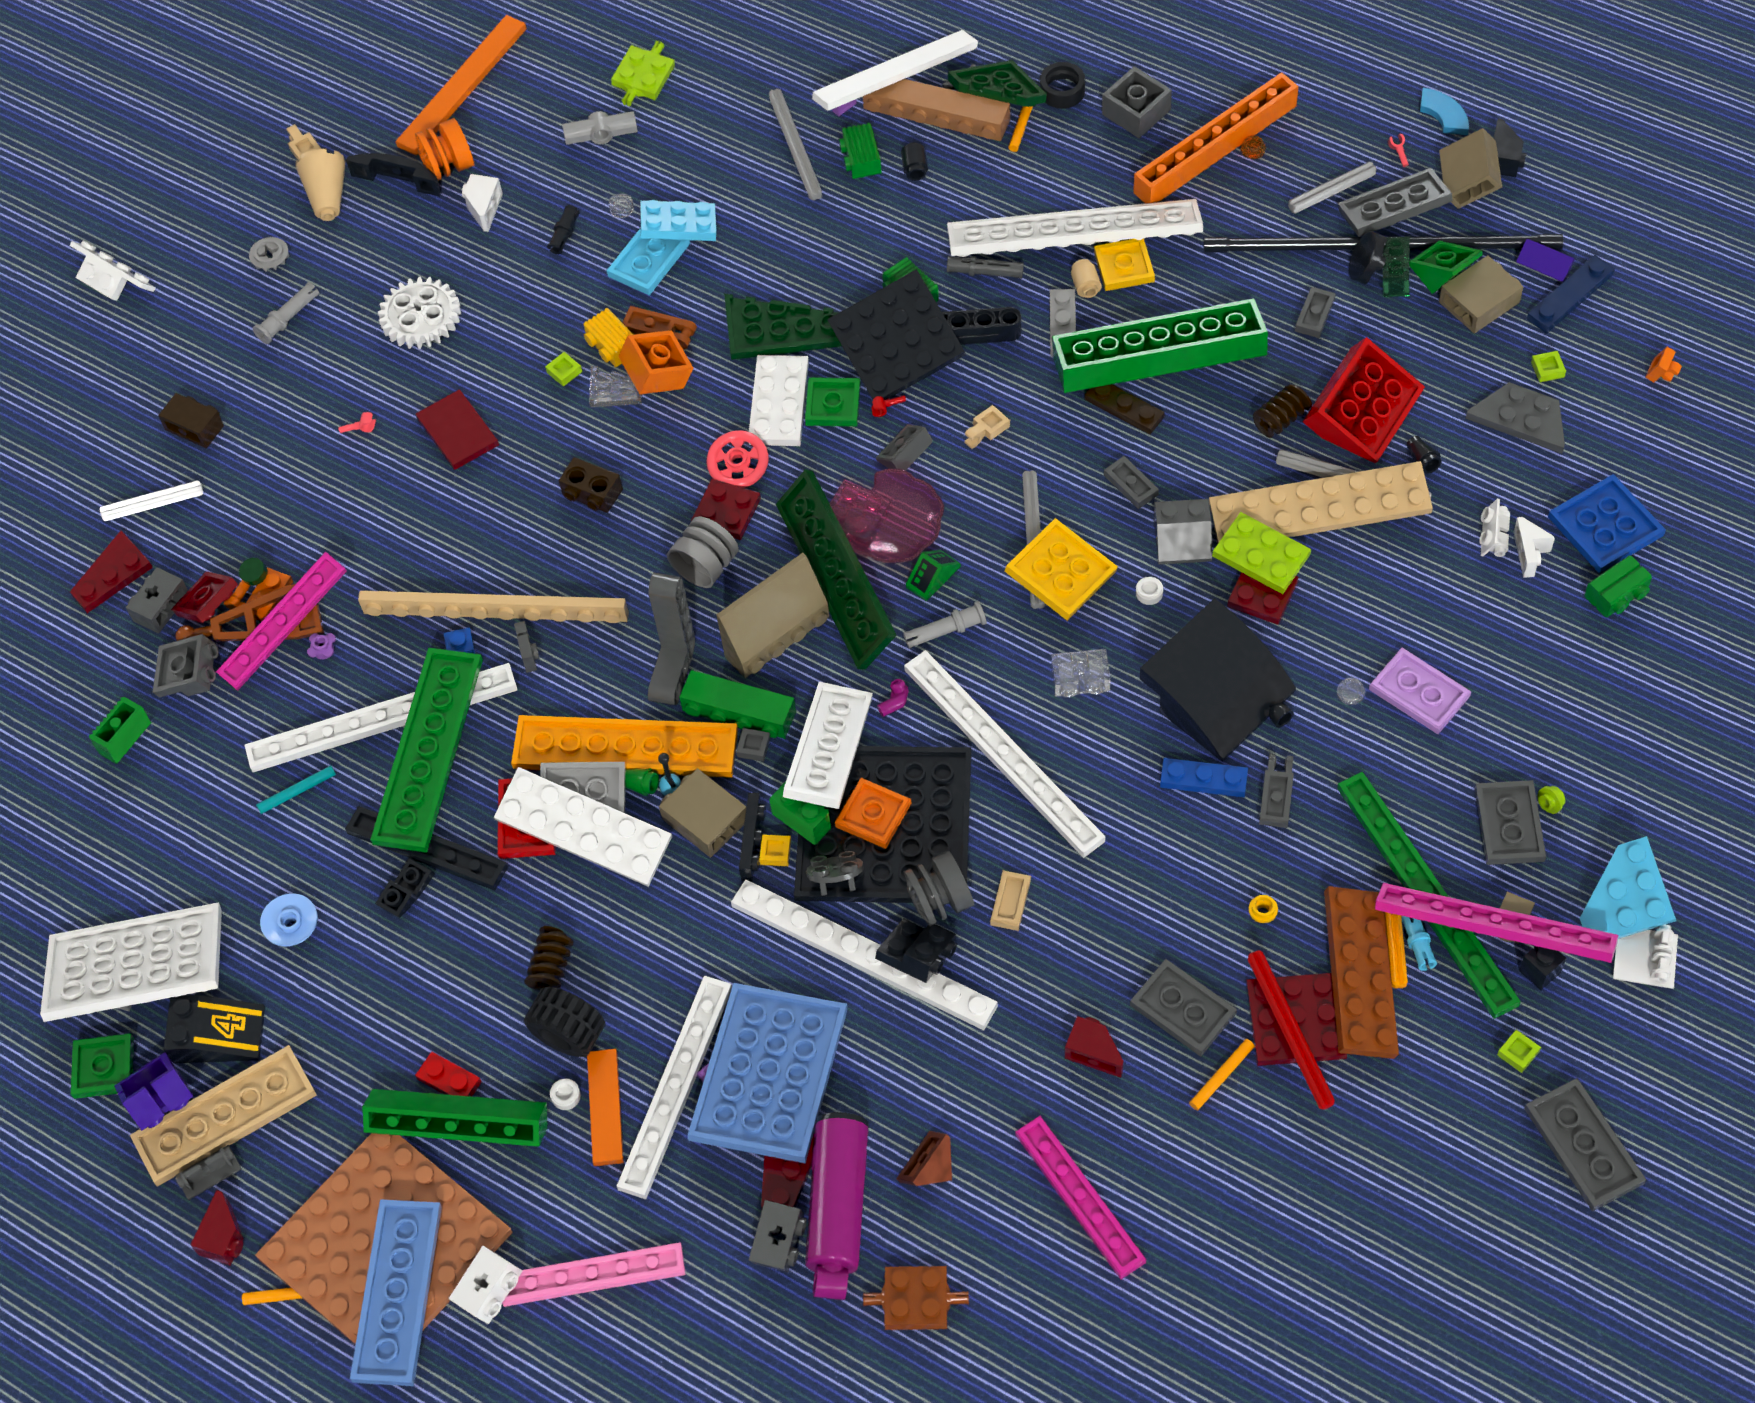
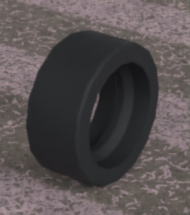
[1040,62,1085,109]

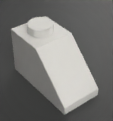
[462,174,503,232]

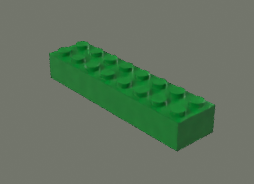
[1052,298,1268,393]

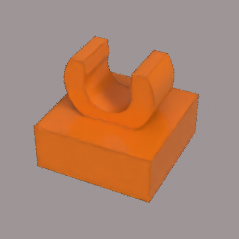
[1645,347,1682,383]

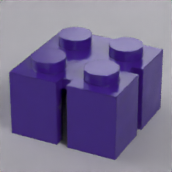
[114,1052,193,1131]

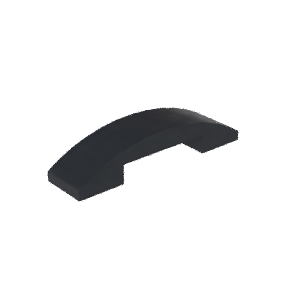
[346,153,441,197]

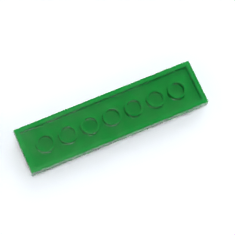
[370,648,483,853]

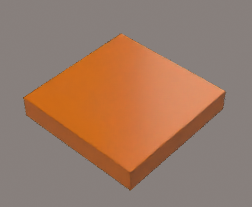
[835,778,912,849]

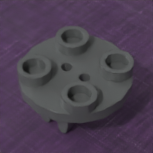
[806,851,864,896]

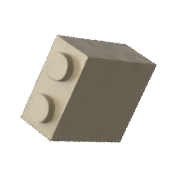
[1439,128,1502,209]
[1439,255,1524,334]
[659,768,746,858]

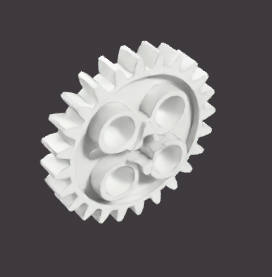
[378,277,461,349]

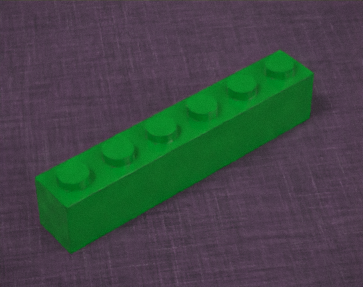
[362,1089,547,1147]

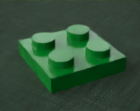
[805,378,861,427]
[71,1034,134,1099]

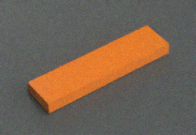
[587,1049,624,1166]

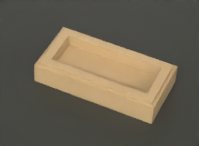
[990,870,1031,931]

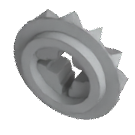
[249,237,289,272]

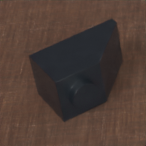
[1494,118,1527,177]

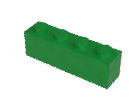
[679,670,796,739]

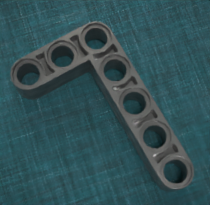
[648,572,695,706]

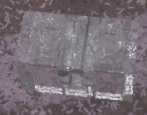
[1051,649,1111,697]

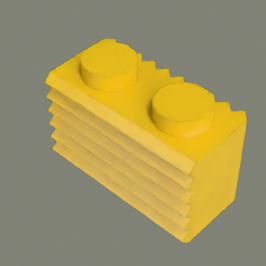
[584,308,633,367]

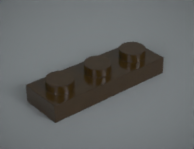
[1085,384,1165,435]

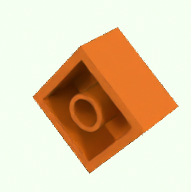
[618,330,693,394]

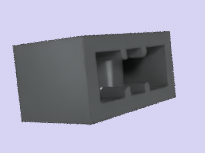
[126,567,188,634]
[749,1200,807,1273]

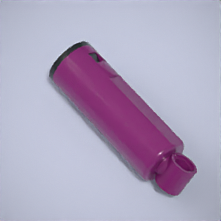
[805,1112,869,1300]

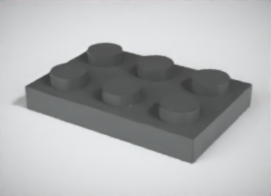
[1474,780,1546,865]
[1130,959,1237,1057]

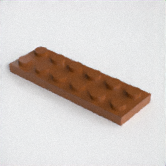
[1324,886,1399,1059]

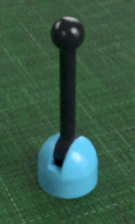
[658,753,681,796]

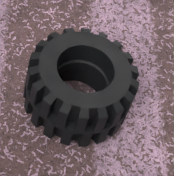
[523,987,605,1057]

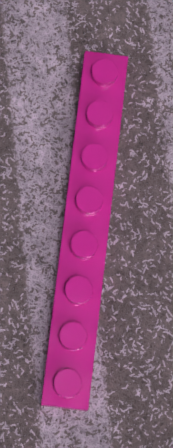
[1375,883,1619,963]

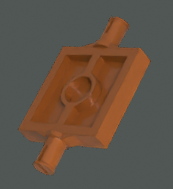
[863,1266,969,1330]

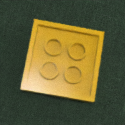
[1004,518,1118,621]

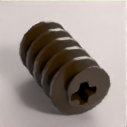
[1253,384,1312,438]
[524,926,574,991]

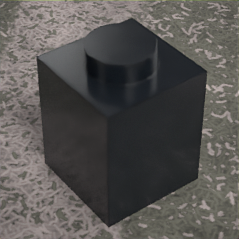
[1519,946,1566,991]

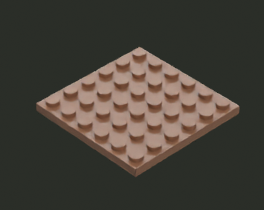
[255,1133,513,1345]

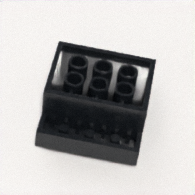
[1140,598,1296,762]

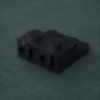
[875,918,957,983]

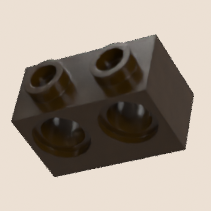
[558,457,623,513]

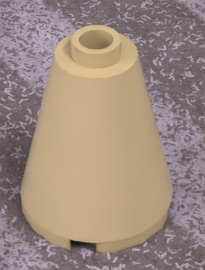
[296,149,345,221]

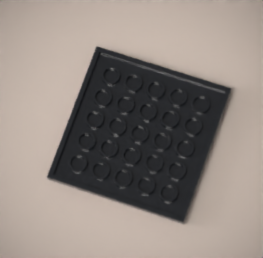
[794,746,972,904]

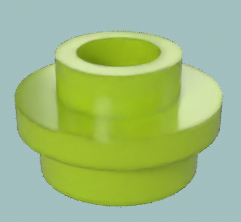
[1538,786,1565,814]

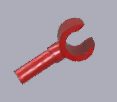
[871,395,906,417]

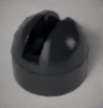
[1269,703,1294,728]

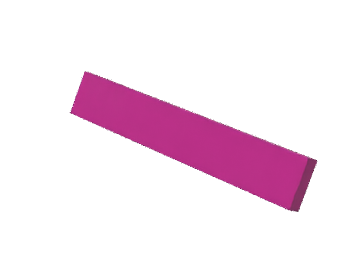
[216,552,347,691]
[1015,1116,1146,1279]

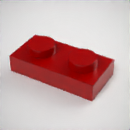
[415,1052,482,1097]

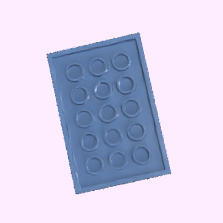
[688,983,847,1163]

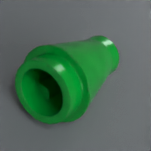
[625,768,659,796]

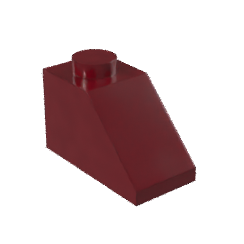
[1065,1016,1124,1078]
[190,1190,244,1266]

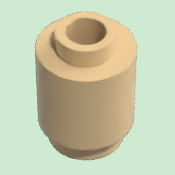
[1071,259,1102,298]

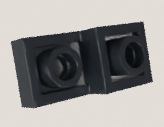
[375,858,435,918]

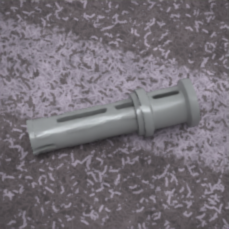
[253,282,319,344]
[903,601,987,649]

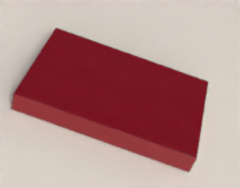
[415,389,499,470]

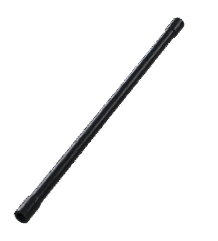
[1204,234,1563,253]

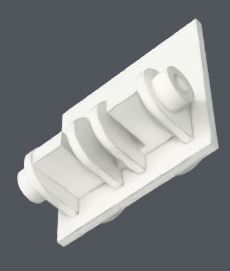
[1613,924,1678,989]

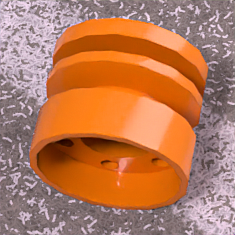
[415,118,474,180]

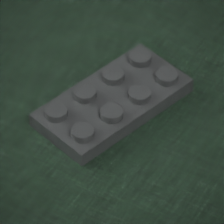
[1338,168,1453,237]
[1524,1078,1646,1211]

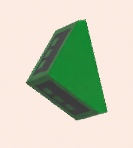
[905,549,961,601]

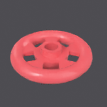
[707,430,769,488]

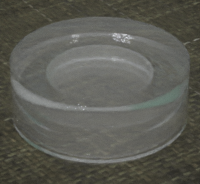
[608,193,634,218]

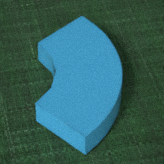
[1420,88,1469,135]

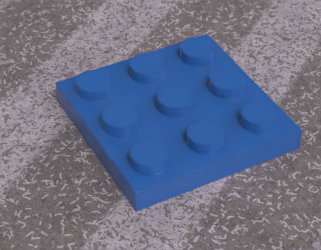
[1548,474,1666,574]

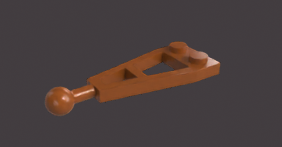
[176,584,324,641]

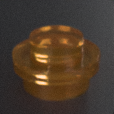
[1241,136,1266,159]

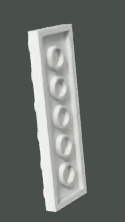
[783,682,873,809]
[494,767,672,887]

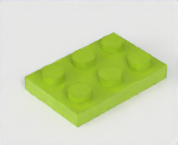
[1212,512,1311,594]

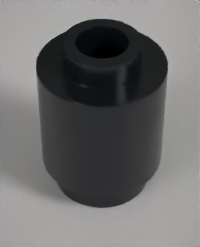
[901,142,928,181]

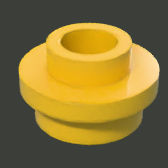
[1249,895,1278,923]

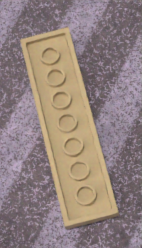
[1209,461,1433,543]

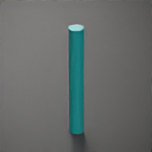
[256,765,336,814]

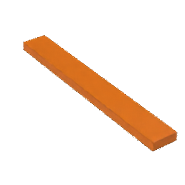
[395,15,527,156]

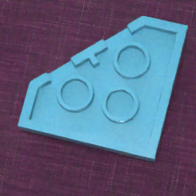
[1580,836,1676,939]

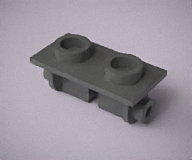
[175,1145,242,1200]

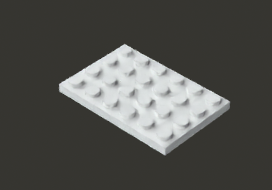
[40,902,222,1022]

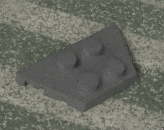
[1466,382,1565,454]

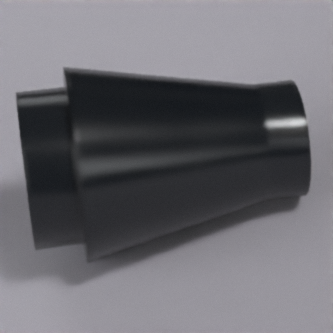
[1406,436,1442,474]

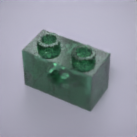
[1383,237,1410,297]

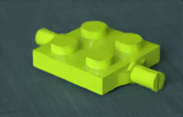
[611,41,675,106]

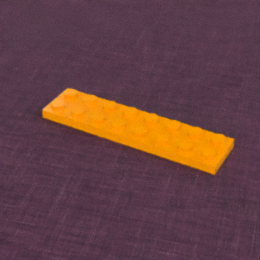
[511,715,738,778]

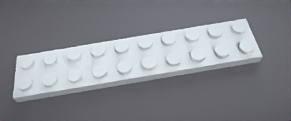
[947,199,1203,257]

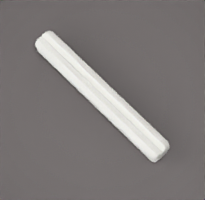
[100,480,203,521]

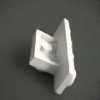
[70,240,156,301]

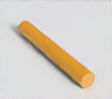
[1009,106,1032,152]
[1189,1039,1255,1111]
[242,1288,302,1305]

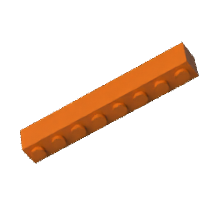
[1134,72,1299,204]

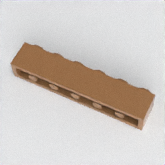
[863,79,1010,141]

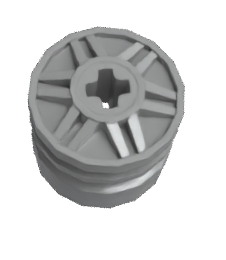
[667,516,739,588]

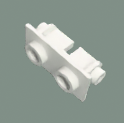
[1479,498,1510,557]

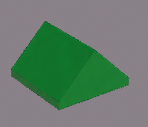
[1409,241,1482,294]

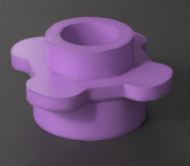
[307,633,336,659]

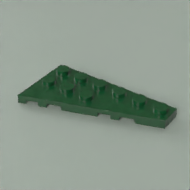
[724,293,842,360]

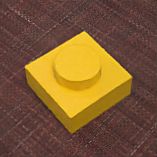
[759,835,791,866]

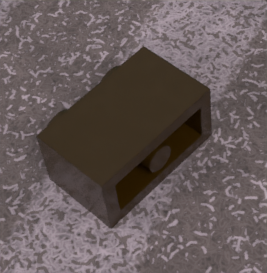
[158,393,224,449]

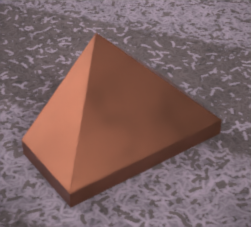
[896,1131,952,1186]

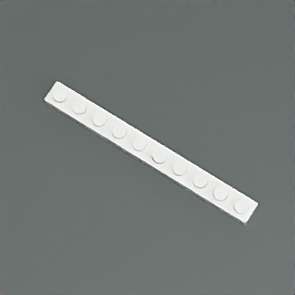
[904,650,1105,858]
[245,663,518,772]
[731,879,998,1030]

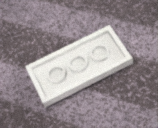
[749,355,809,446]

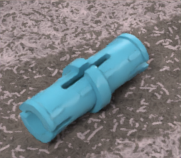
[1401,916,1437,971]

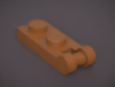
[622,306,697,349]

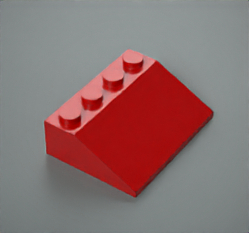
[1302,337,1425,463]

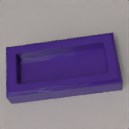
[1516,238,1575,282]

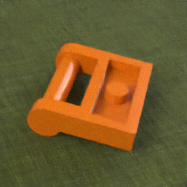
[224,568,293,622]

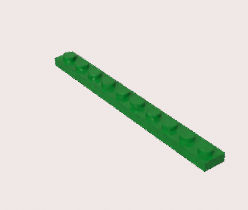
[1337,772,1521,1019]

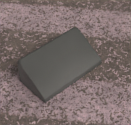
[876,424,932,475]

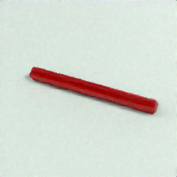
[1248,950,1335,1110]

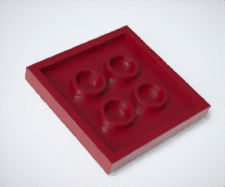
[1246,973,1347,1066]

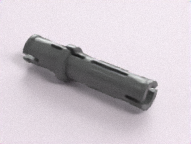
[947,256,1024,279]

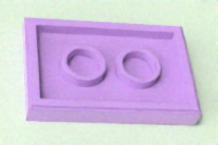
[1369,648,1471,734]

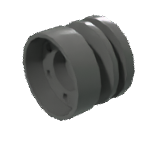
[904,851,975,926]

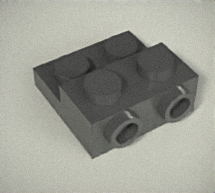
[152,634,219,698]

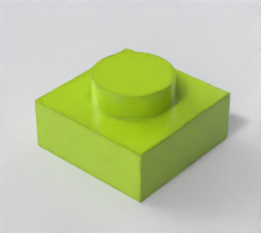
[1531,351,1566,382]
[545,352,582,387]
[1497,1029,1541,1073]

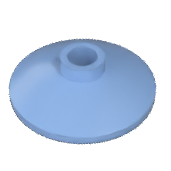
[260,894,318,947]

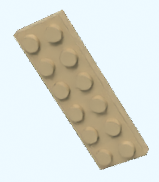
[130,1045,317,1187]

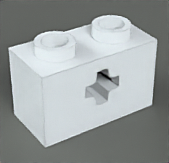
[449,1246,522,1324]

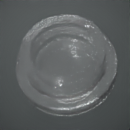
[1337,678,1365,705]

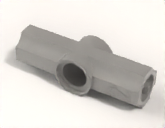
[562,111,638,145]

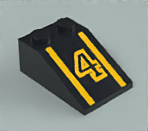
[164,995,265,1063]

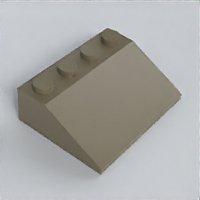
[716,553,829,678]

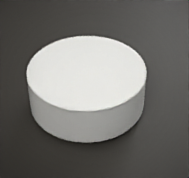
[1136,577,1163,605]
[550,1079,581,1110]

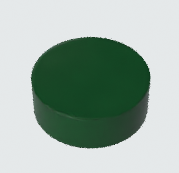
[239,558,268,586]

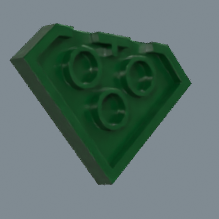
[948,60,1047,107]

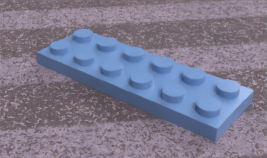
[350,1199,442,1386]

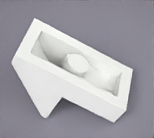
[1514,517,1555,578]

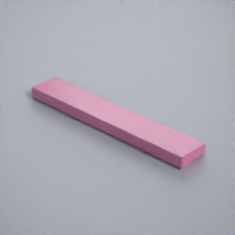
[502,1242,686,1307]

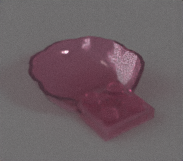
[830,469,944,564]

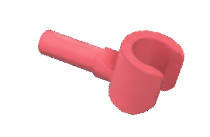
[1388,134,1409,167]
[339,412,376,433]

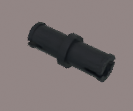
[547,205,580,254]

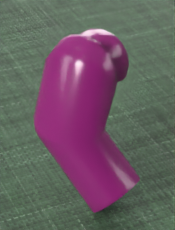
[877,679,909,717]

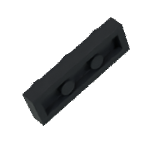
[739,792,766,882]

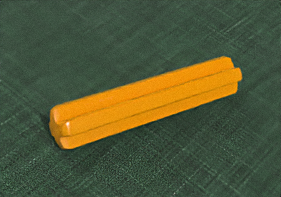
[1384,912,1408,989]

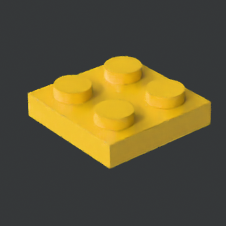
[1094,239,1155,291]

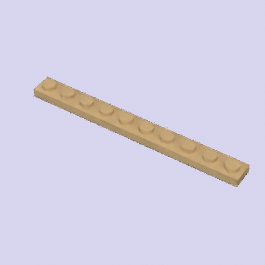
[358,591,629,623]

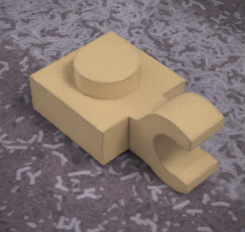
[286,124,321,161]
[965,405,1010,449]

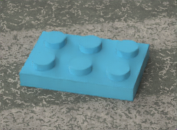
[640,200,716,241]
[607,228,690,296]

